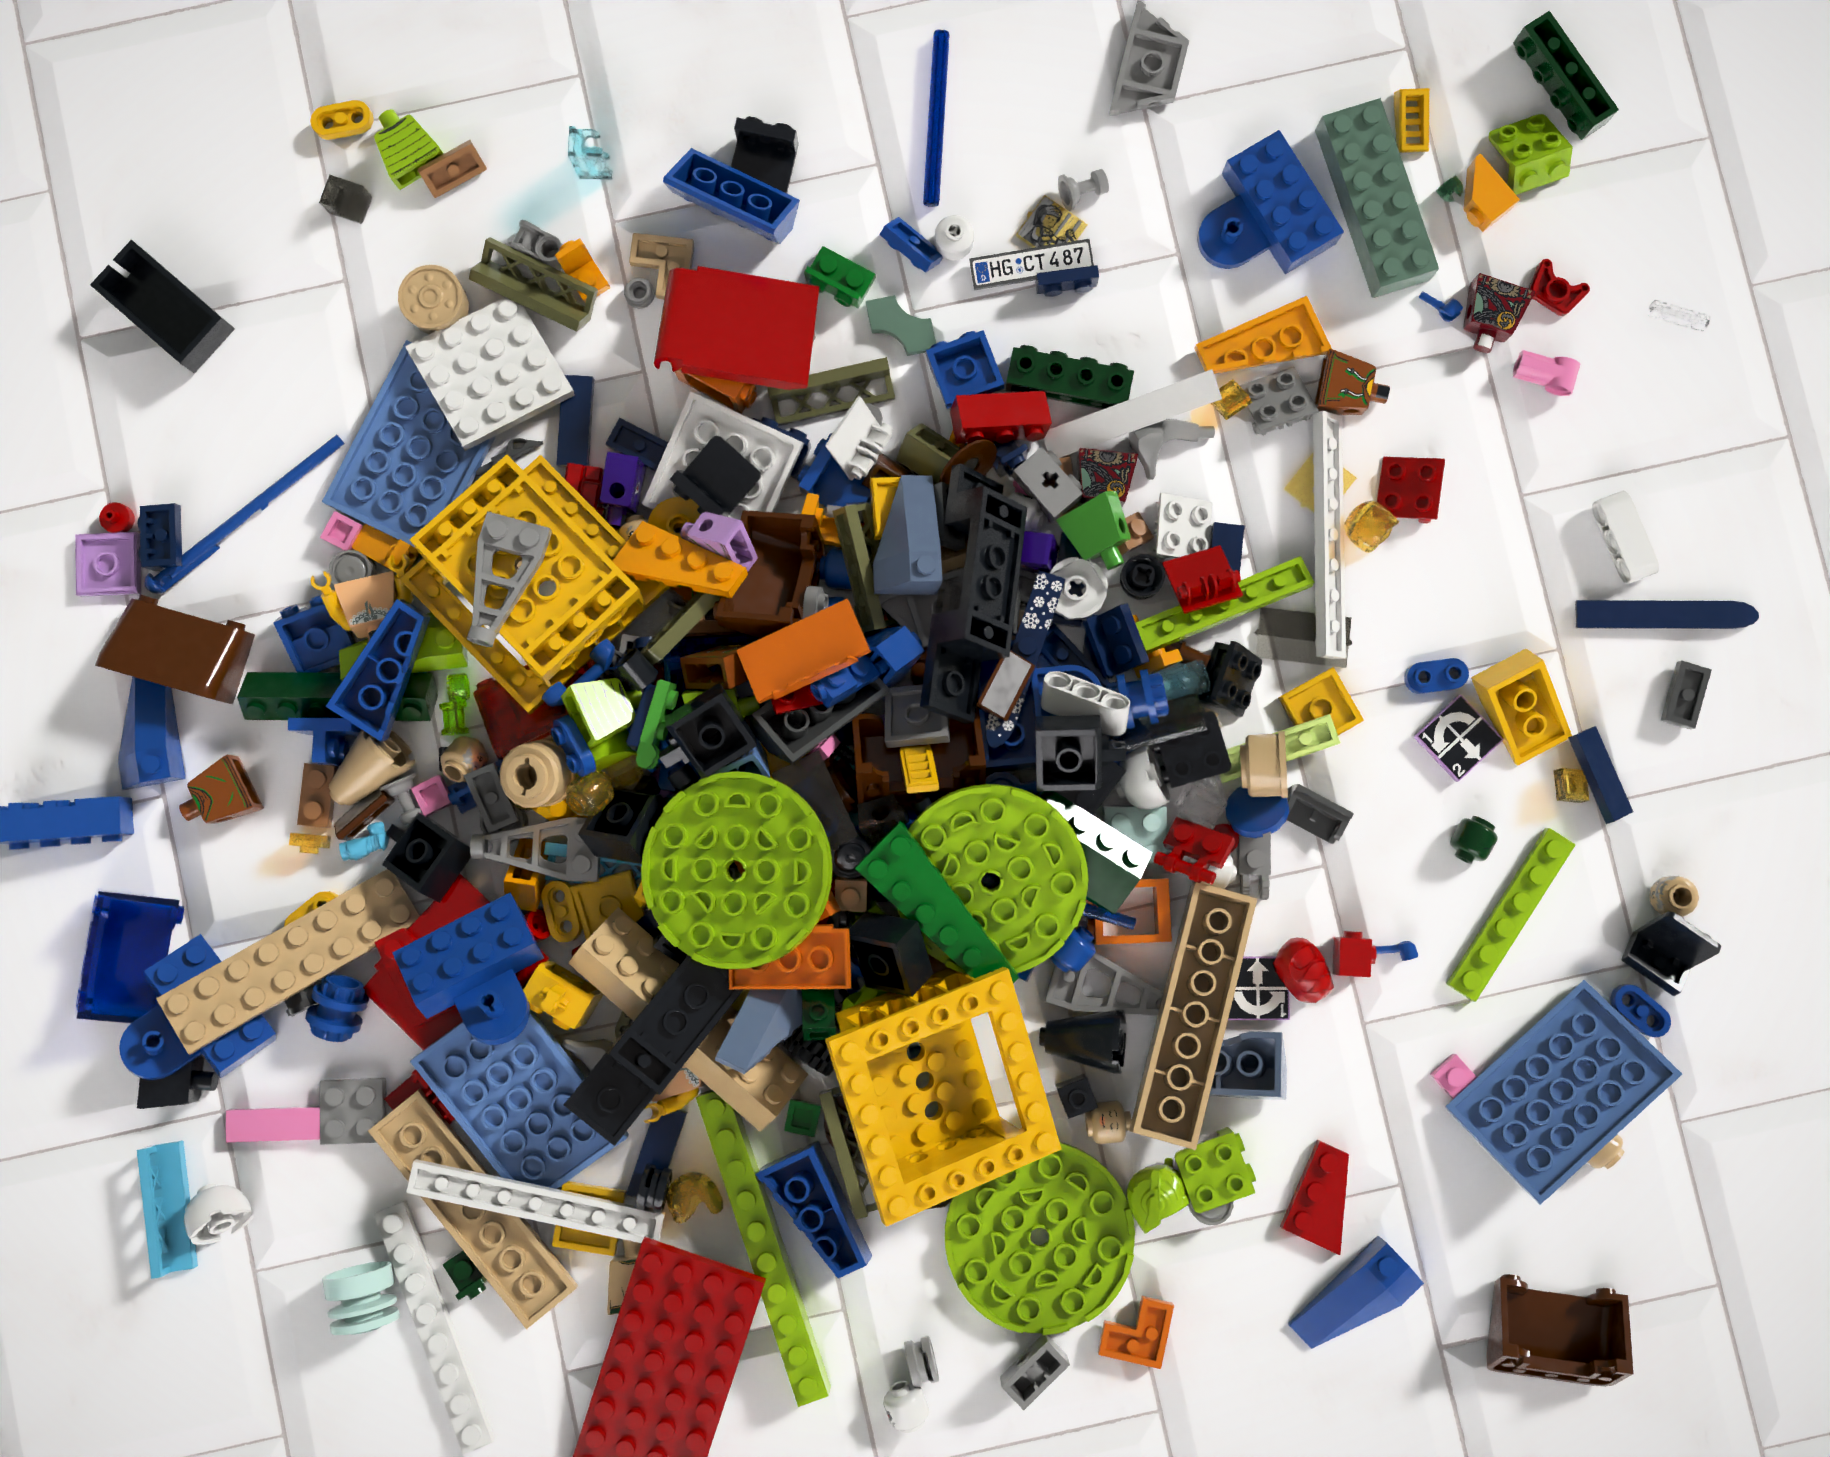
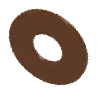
[939,439,997,484]

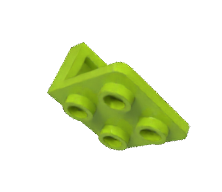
[1489,114,1573,195]
[1174,1127,1256,1213]

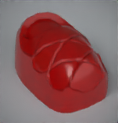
[1273,937,1334,1003]

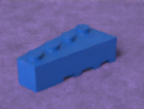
[325,599,431,742]
[0,796,134,850]
[755,1140,872,1279]

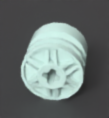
[322,1261,400,1335]

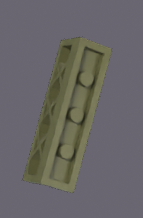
[469,237,598,332]
[767,357,895,426]
[832,503,898,632]
[819,1086,878,1220]

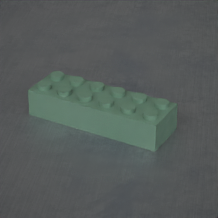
[1315,98,1439,298]

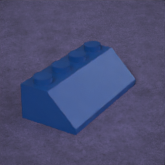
[663,148,800,244]

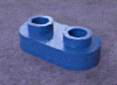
[1404,658,1469,694]
[551,715,596,777]
[1610,984,1671,1037]

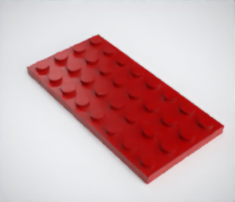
[573,1237,767,1457]

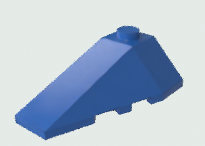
[118,677,186,790]
[1288,1236,1424,1349]

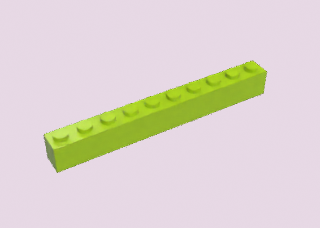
[696,1090,831,1407]

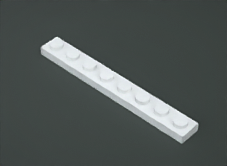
[1312,411,1346,660]
[406,1159,666,1243]
[374,1200,495,1455]

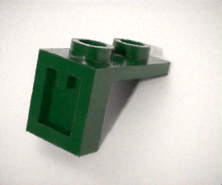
[802,989,836,1041]

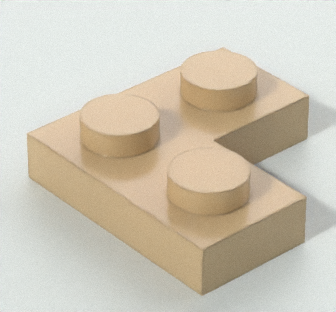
[629,233,695,300]

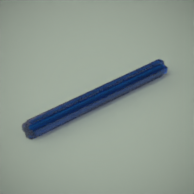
[923,29,950,207]

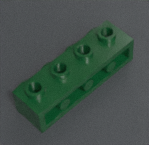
[1513,10,1619,140]
[1005,345,1134,410]

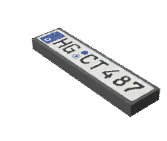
[969,238,1094,291]

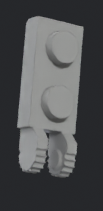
[1237,832,1271,900]

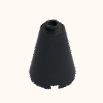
[1039,1010,1126,1074]

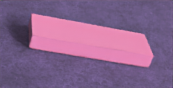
[226,1106,320,1143]

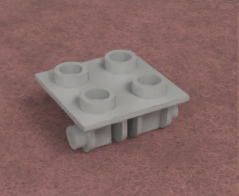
[1237,367,1319,436]

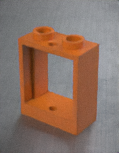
[670,363,758,414]
[1086,878,1172,945]

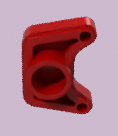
[1528,259,1590,316]

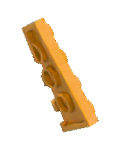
[1194,296,1332,374]
[613,521,748,598]

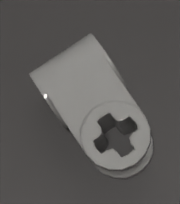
[507,219,563,271]

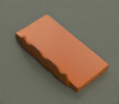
[736,598,871,704]
[729,924,851,990]

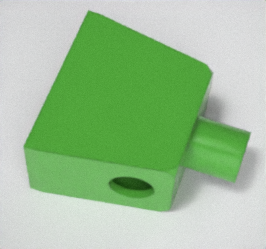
[1056,491,1131,571]

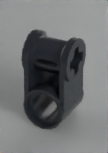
[605,648,659,691]

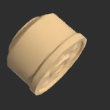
[398,265,469,334]
[1240,731,1288,798]
[500,739,576,808]

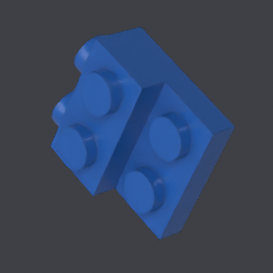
[926,330,1005,409]
[273,594,355,672]
[810,655,880,709]

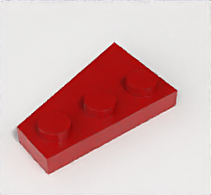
[374,928,456,1028]
[1280,1139,1349,1255]

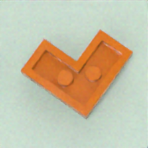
[1097,1296,1174,1369]

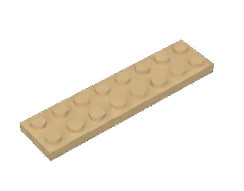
[156,869,420,1055]
[368,1089,579,1330]

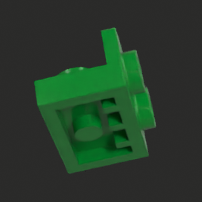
[804,246,876,309]

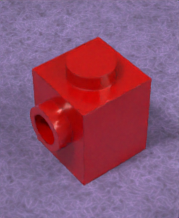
[1332,931,1377,977]

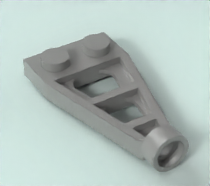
[467,511,552,647]
[470,817,600,882]
[1045,953,1163,1015]

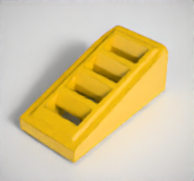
[1394,88,1430,153]
[899,744,939,794]

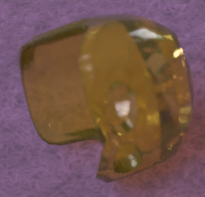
[1344,501,1399,553]
[667,1172,724,1224]

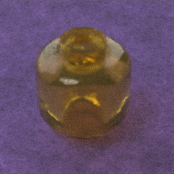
[566,770,614,817]

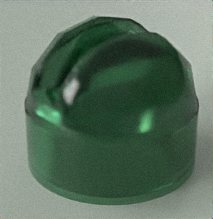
[1435,174,1463,202]

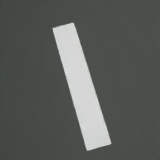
[1043,369,1222,458]

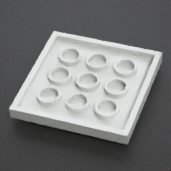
[405,297,575,451]
[642,391,804,520]

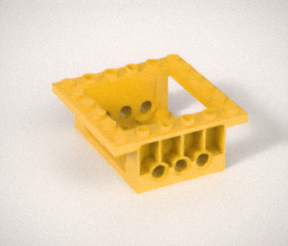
[400,454,670,715]
[825,967,1062,1227]

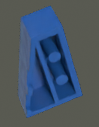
[863,626,925,688]

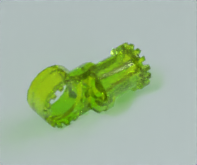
[439,673,470,736]

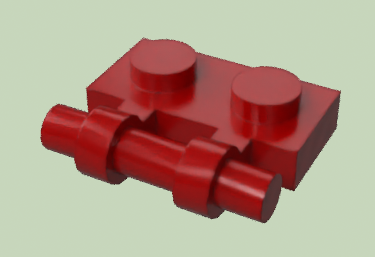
[1154,816,1235,885]

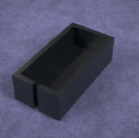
[90,239,235,374]

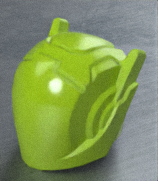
[1126,1157,1190,1234]

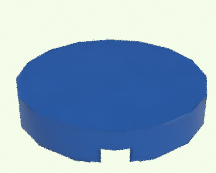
[1225,786,1289,838]

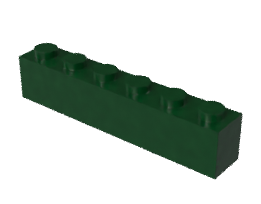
[237,672,438,721]

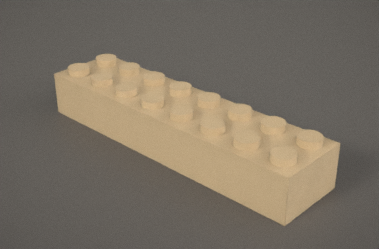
[1129,882,1258,1150]
[568,907,809,1132]

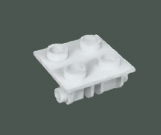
[825,396,893,481]
[1153,493,1213,559]

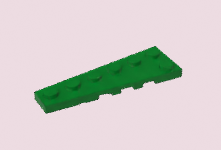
[855,821,1019,984]

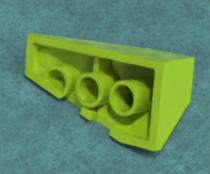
[339,612,468,681]

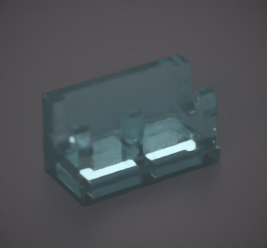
[568,126,613,180]
[1139,660,1212,705]

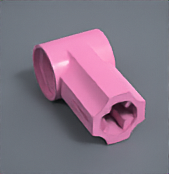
[1513,350,1581,396]

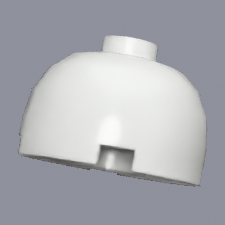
[1115,746,1170,810]
[184,1183,253,1245]

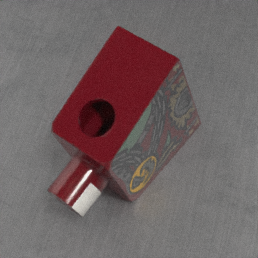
[1463,273,1535,353]
[1077,448,1138,507]

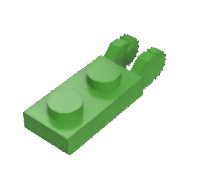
[635,679,679,770]

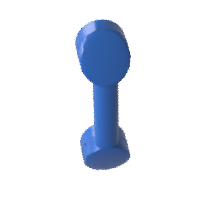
[542,639,615,707]

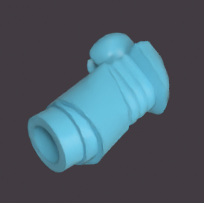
[339,822,390,861]

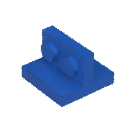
[288,718,361,766]

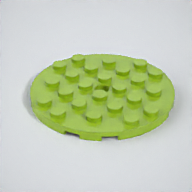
[641,771,833,969]
[897,784,1089,974]
[945,1142,1135,1335]

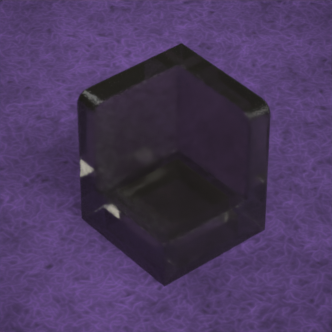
[319,174,373,224]

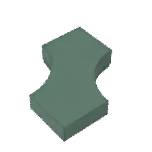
[865,295,936,356]

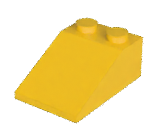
[1471,648,1572,766]

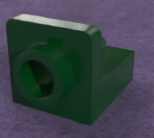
[442,1251,487,1301]

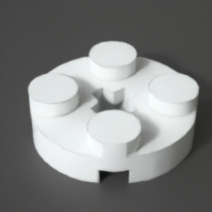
[1050,557,1108,620]

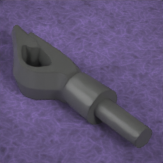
[476,438,544,477]

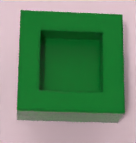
[784,1098,822,1138]

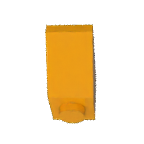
[1463,153,1520,232]
[503,838,551,912]

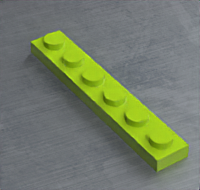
[1135,556,1315,654]
[1446,828,1576,1002]

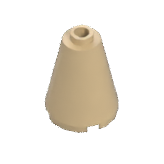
[329,729,416,806]

